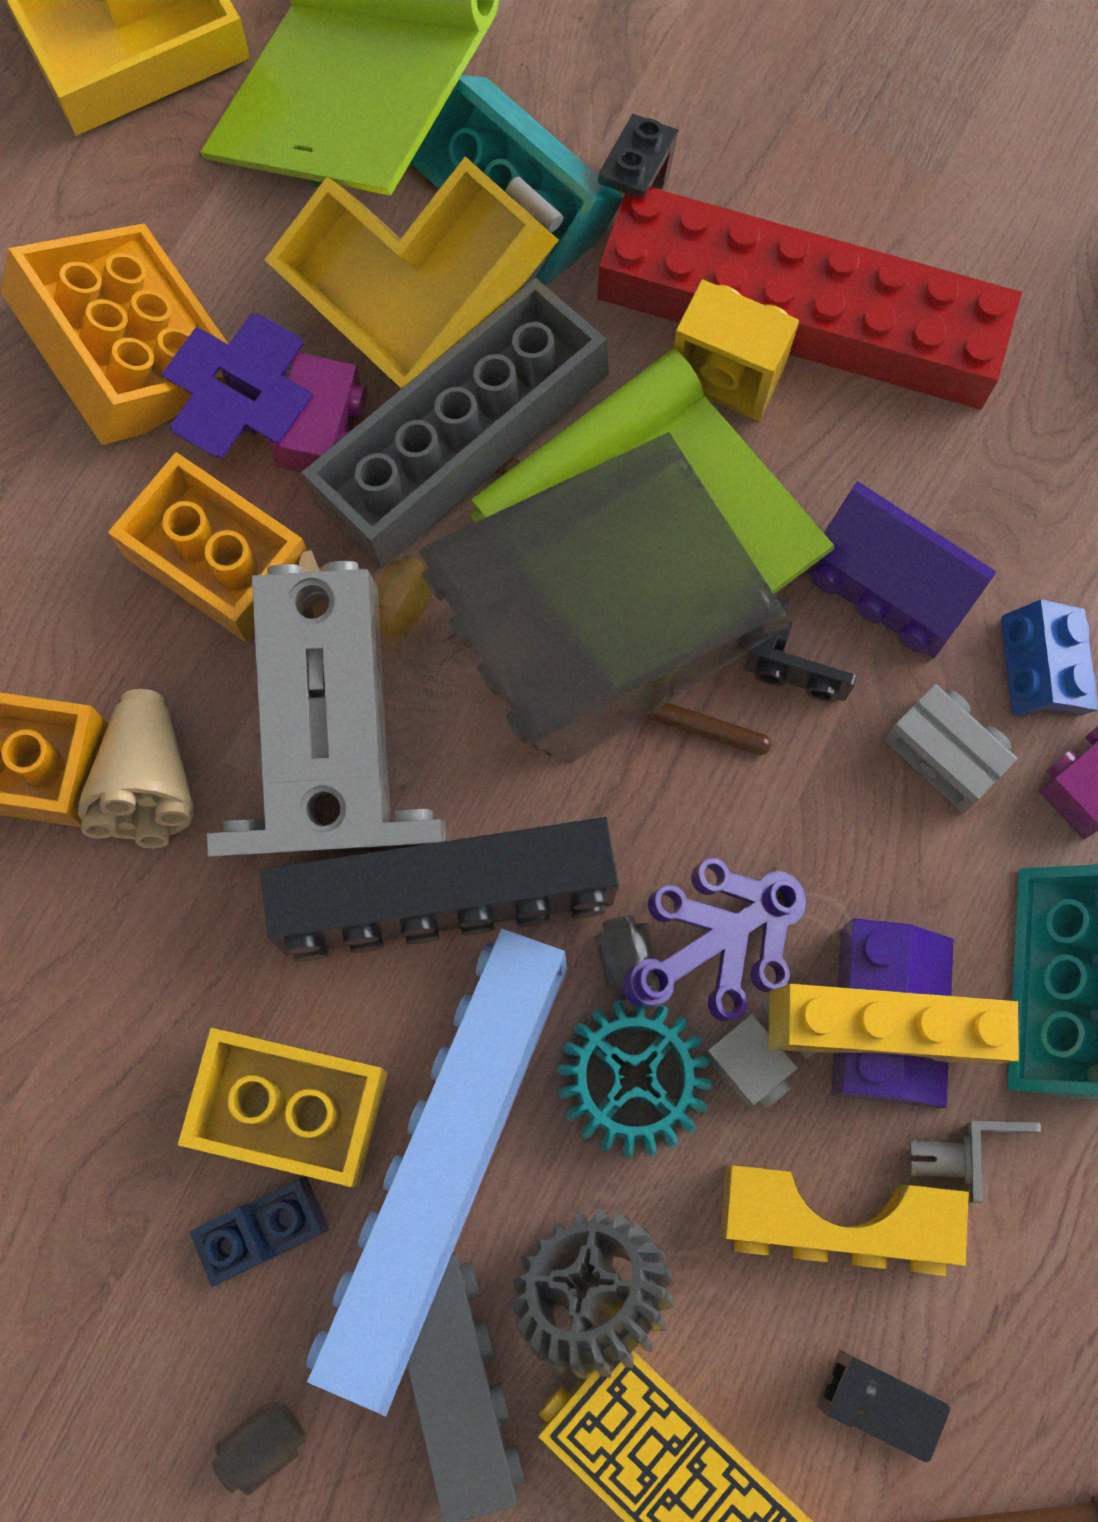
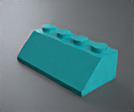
[410,75,623,284]
[1007,864,1098,1102]

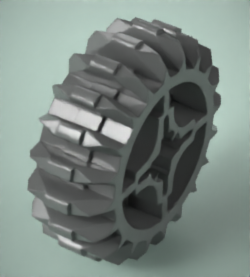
[511,1208,674,1381]

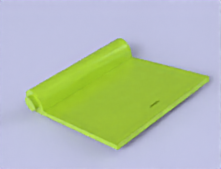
[200,0,499,196]
[468,348,834,704]

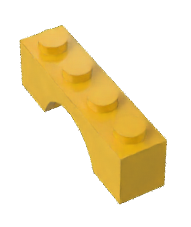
[768,984,1019,1065]
[720,1165,969,1276]

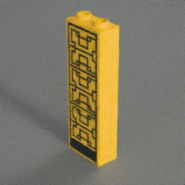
[538,1351,813,1522]

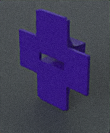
[161,313,314,459]

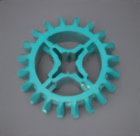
[557,1000,712,1158]

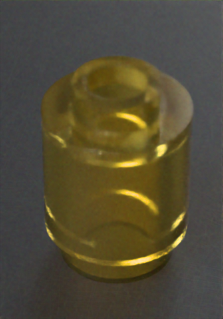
[377,555,438,638]

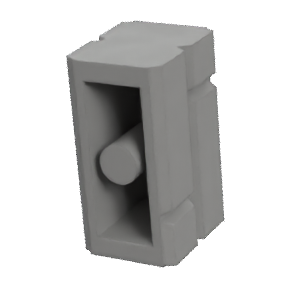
[883,684,1018,814]

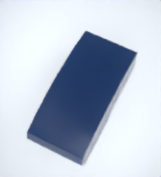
[189,1176,329,1287]

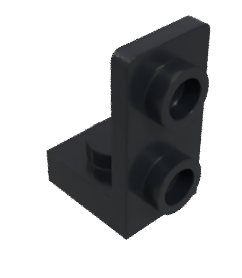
[598,113,679,198]
[743,596,857,702]
[816,1349,950,1462]

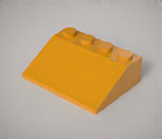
[0,223,229,445]

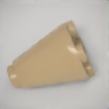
[78,689,194,849]

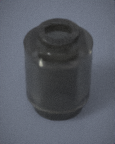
[594,915,659,1001]
[212,1400,307,1495]

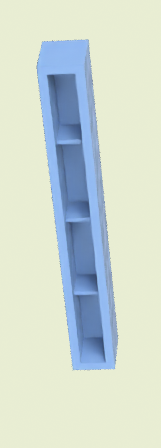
[306,928,567,1417]

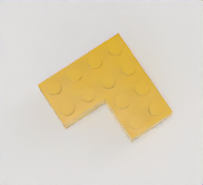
[3,0,251,136]
[264,157,559,389]

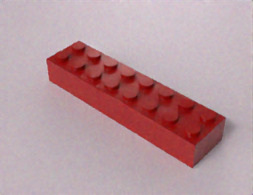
[597,187,1022,410]

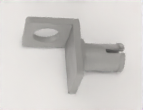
[910,1121,1041,1203]

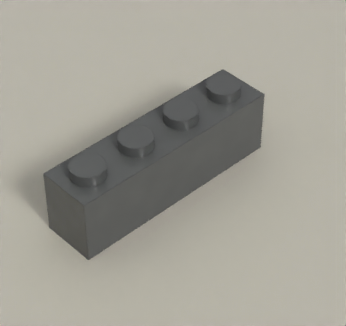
[407,1251,526,1522]

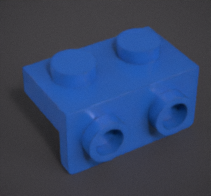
[1001,599,1098,716]

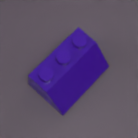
[804,481,997,658]
[831,918,954,1108]

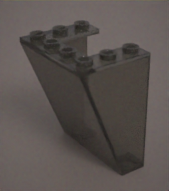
[419,432,790,764]

